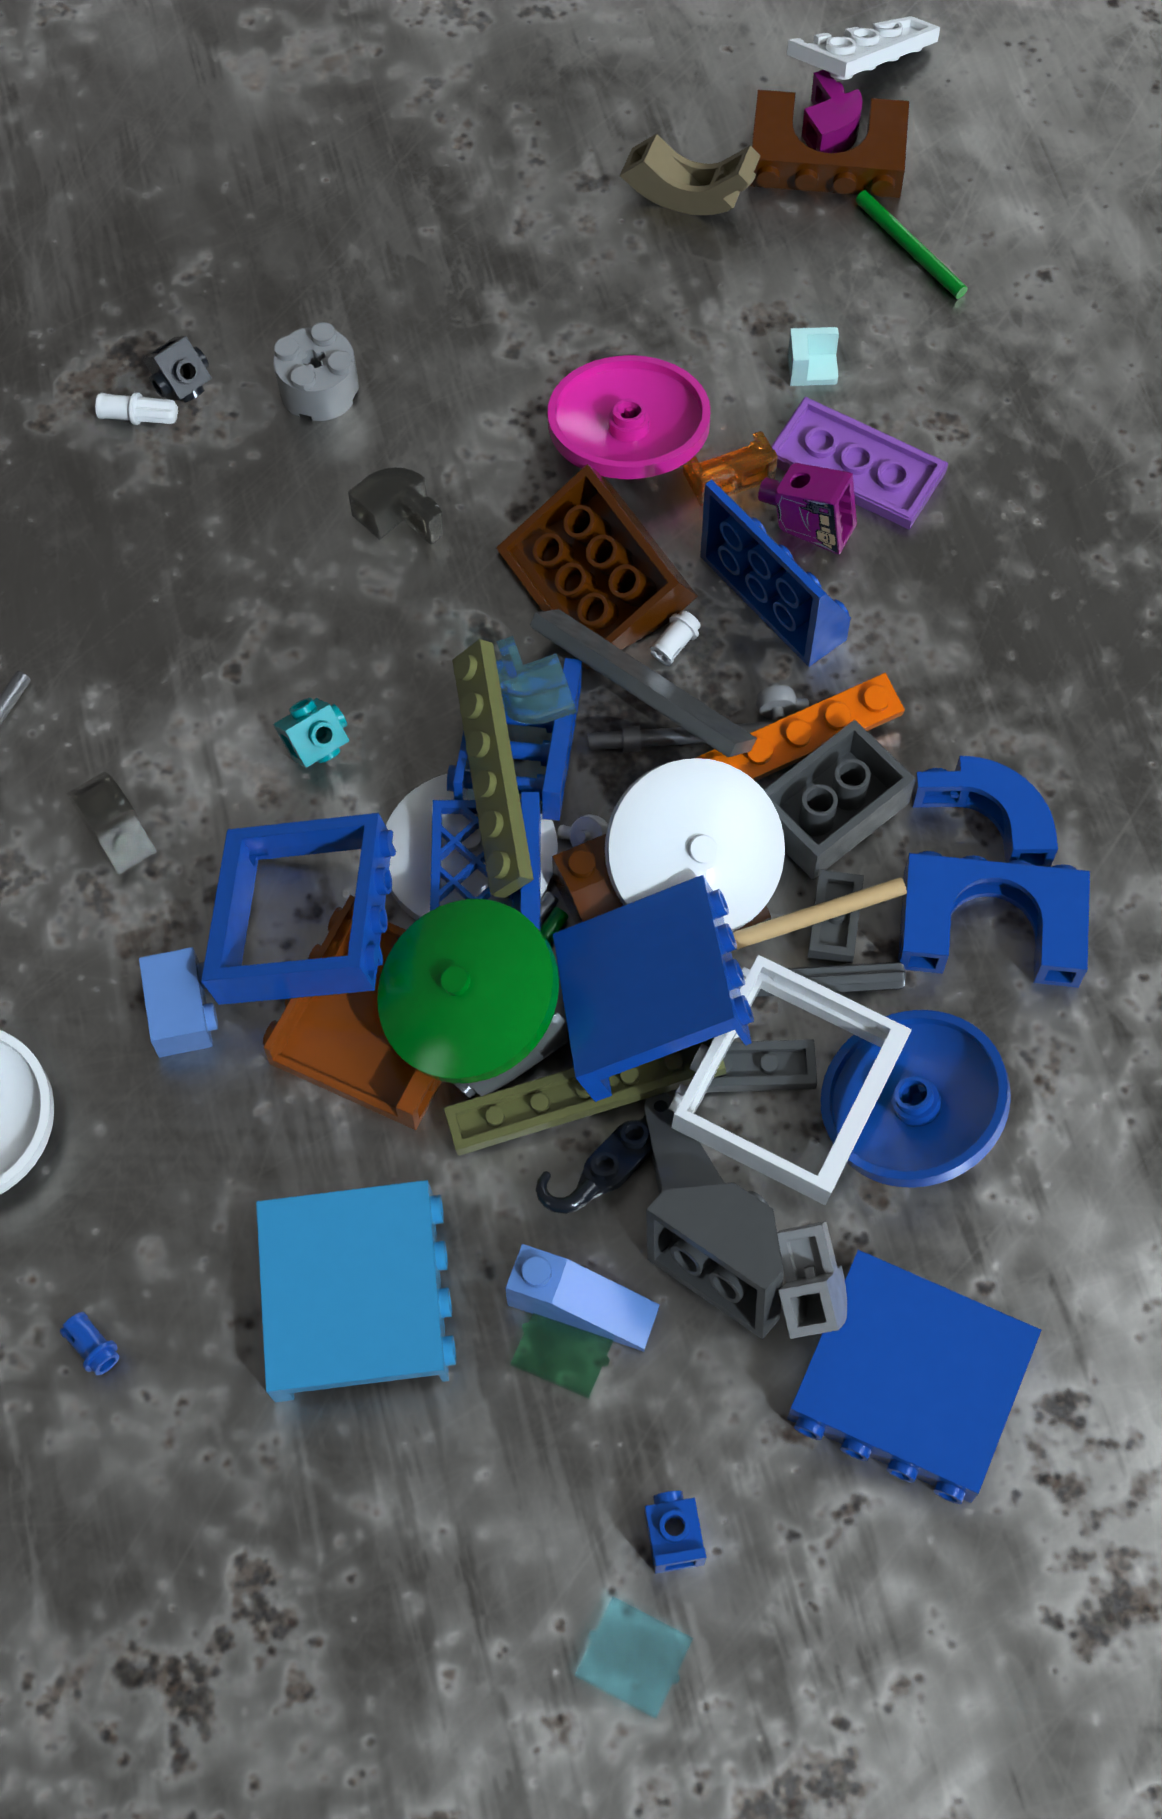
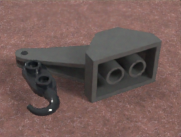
[535,1093,784,1339]

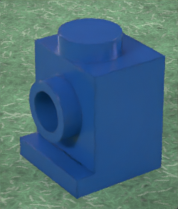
[644,1491,707,1574]

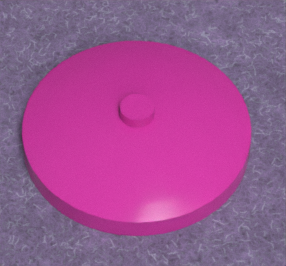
[547,355,711,479]

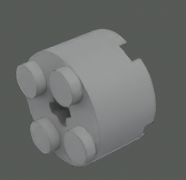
[273,322,359,421]

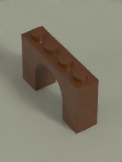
[750,90,909,198]

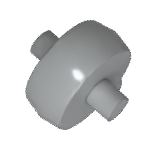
[756,682,809,721]

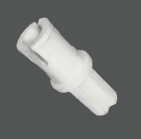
[95,392,178,425]

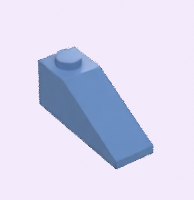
[505,1244,660,1352]

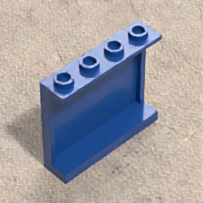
[553,875,754,1102]
[787,1250,1042,1504]

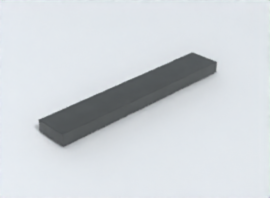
[530,609,757,757]

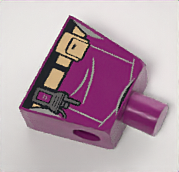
[758,463,857,555]

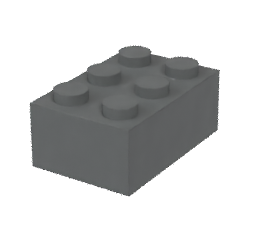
[764,719,916,880]

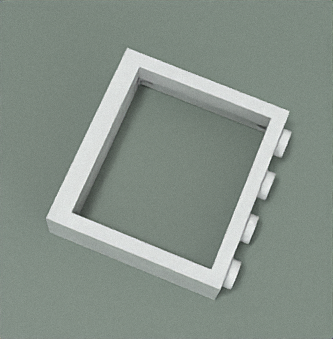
[668,955,912,1205]

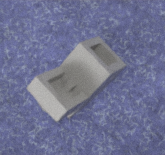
[777,1221,847,1339]

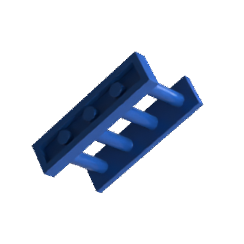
[447,658,582,821]

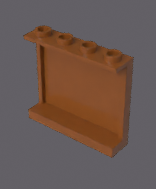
[263,895,442,1130]

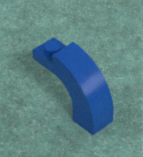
[912,756,1058,867]

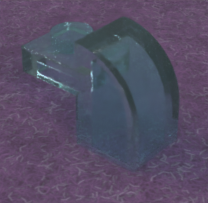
[496,636,577,724]

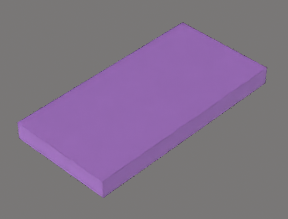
[765,397,948,530]

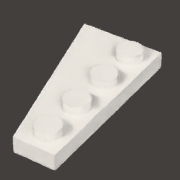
[787,16,940,80]

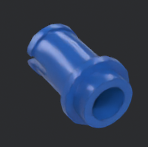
[60,1312,120,1375]

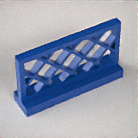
[430,792,541,930]

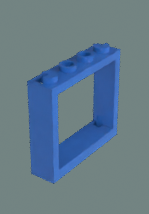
[201,813,396,1005]

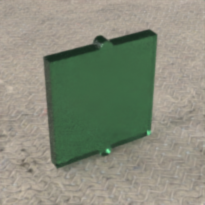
[511,1313,614,1399]

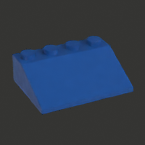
[700,479,851,667]

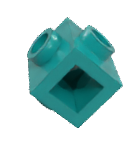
[273,698,350,768]

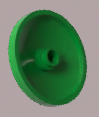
[377,899,559,1083]

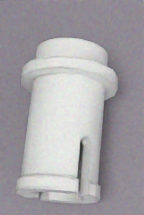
[649,610,701,666]

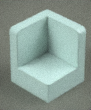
[788,327,839,386]

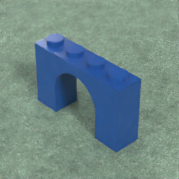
[898,851,1090,988]

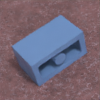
[139,947,218,1058]

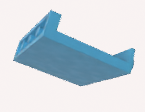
[256,1180,456,1403]

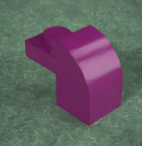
[801,70,863,153]

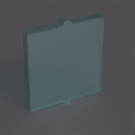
[575,1597,693,1719]

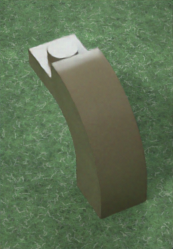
[620,133,761,215]

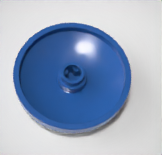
[820,1010,1011,1188]

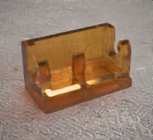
[683,431,778,506]

